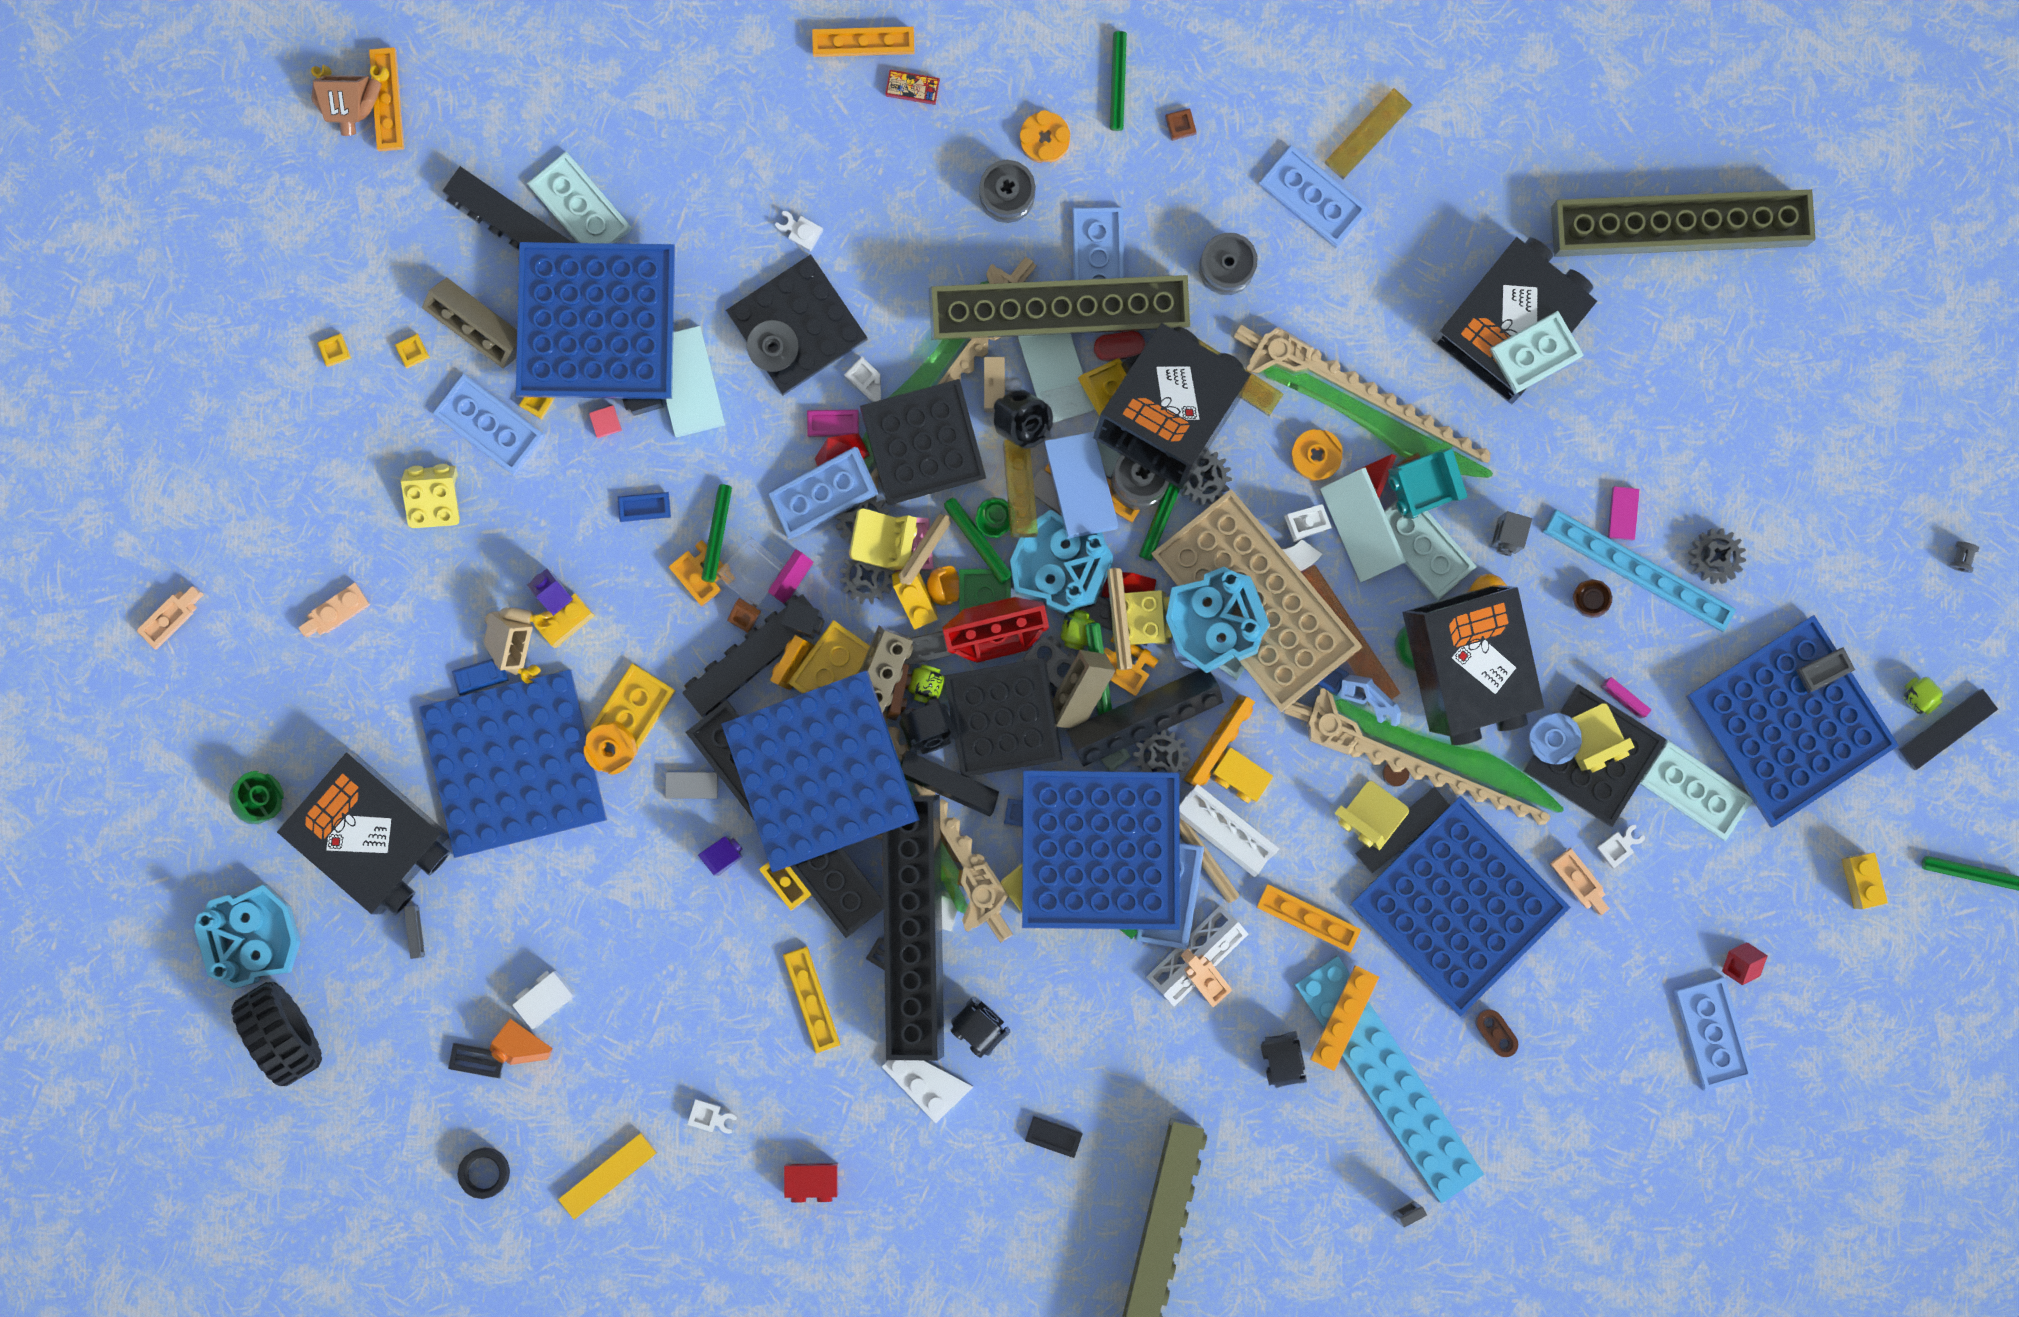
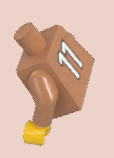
[311,64,389,136]

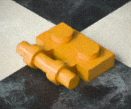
[668,540,735,607]
[770,635,815,691]
[1104,637,1159,697]

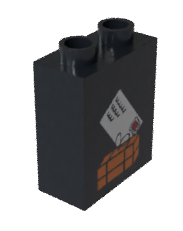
[1432,237,1597,405]
[1093,323,1251,490]
[1402,585,1544,745]
[277,752,450,916]

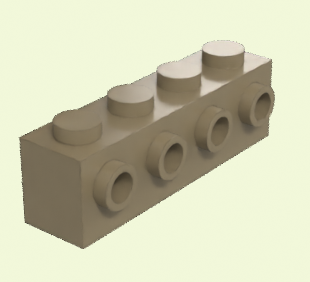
[422,277,517,368]
[859,625,913,713]

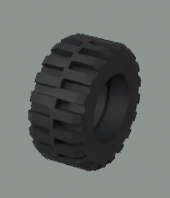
[231,982,322,1086]

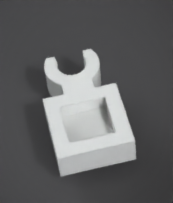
[775,211,823,252]
[1596,825,1645,868]
[687,1099,737,1134]

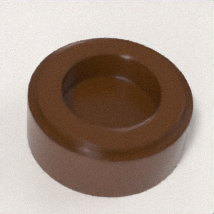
[1382,764,1409,787]

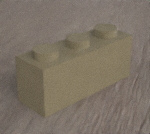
[1053,650,1115,728]

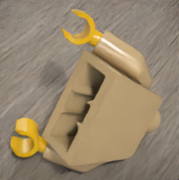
[484,607,553,684]

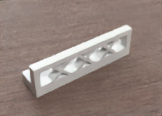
[1179,784,1279,877]
[1146,905,1248,1006]

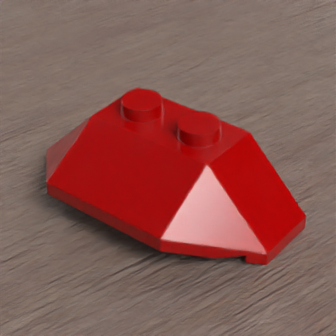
[942,597,1049,663]

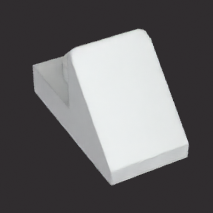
[1284,504,1332,542]

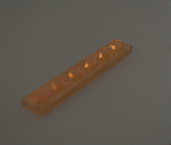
[1302,565,1400,699]

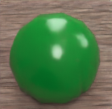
[975,497,1015,538]

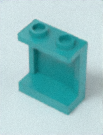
[1388,449,1468,519]

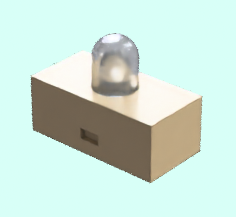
[984,357,1023,412]

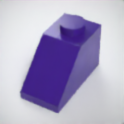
[527,569,573,616]
[698,836,743,876]

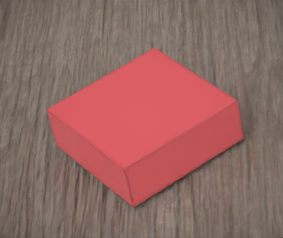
[589,405,622,438]

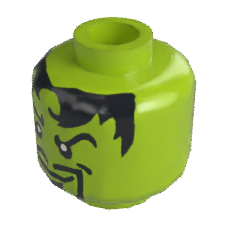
[1060,610,1095,650]
[908,664,944,703]
[1903,677,1943,715]

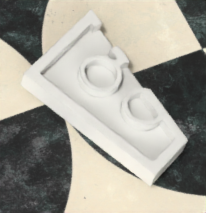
[882,1060,974,1123]

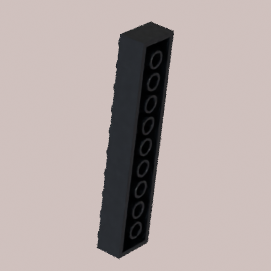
[685,700,883,938]
[882,795,944,1061]

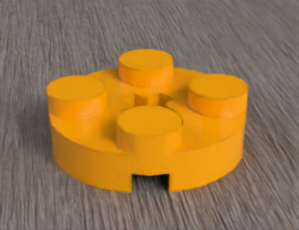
[1020,110,1070,163]
[1291,429,1343,482]
[584,721,637,775]

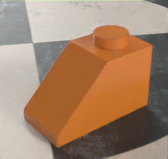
[489,1019,553,1065]

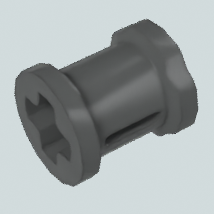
[1949,541,1979,573]

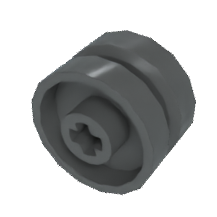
[979,159,1036,223]
[1199,233,1258,295]
[1111,455,1169,510]

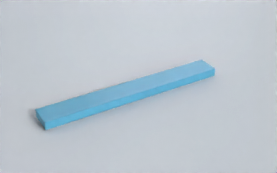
[1542,509,1736,632]

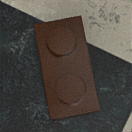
[886,664,912,721]

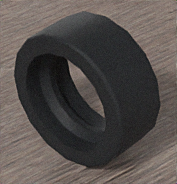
[457,1147,510,1199]

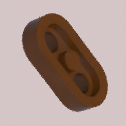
[1475,1009,1519,1057]

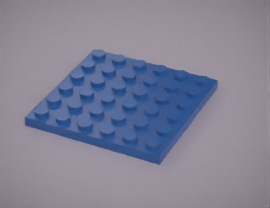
[516,242,676,399]
[1686,615,1899,828]
[419,670,607,858]
[722,671,919,872]
[1022,771,1180,930]
[1350,796,1571,1017]

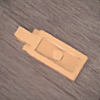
[298,583,371,638]
[137,586,204,650]
[1549,848,1610,916]
[1180,948,1232,1007]

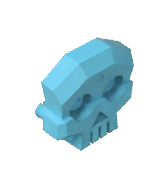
[1010,510,1113,615]
[1166,567,1271,673]
[194,885,301,989]

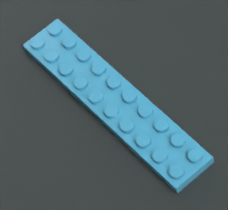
[1294,956,1485,1204]

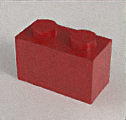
[784,1163,838,1203]

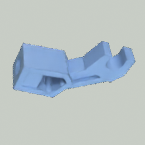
[1341,674,1401,726]

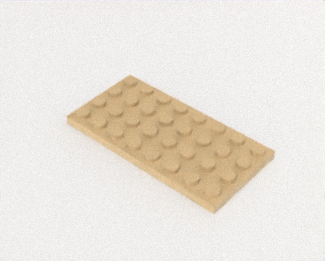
[1151,489,1362,713]

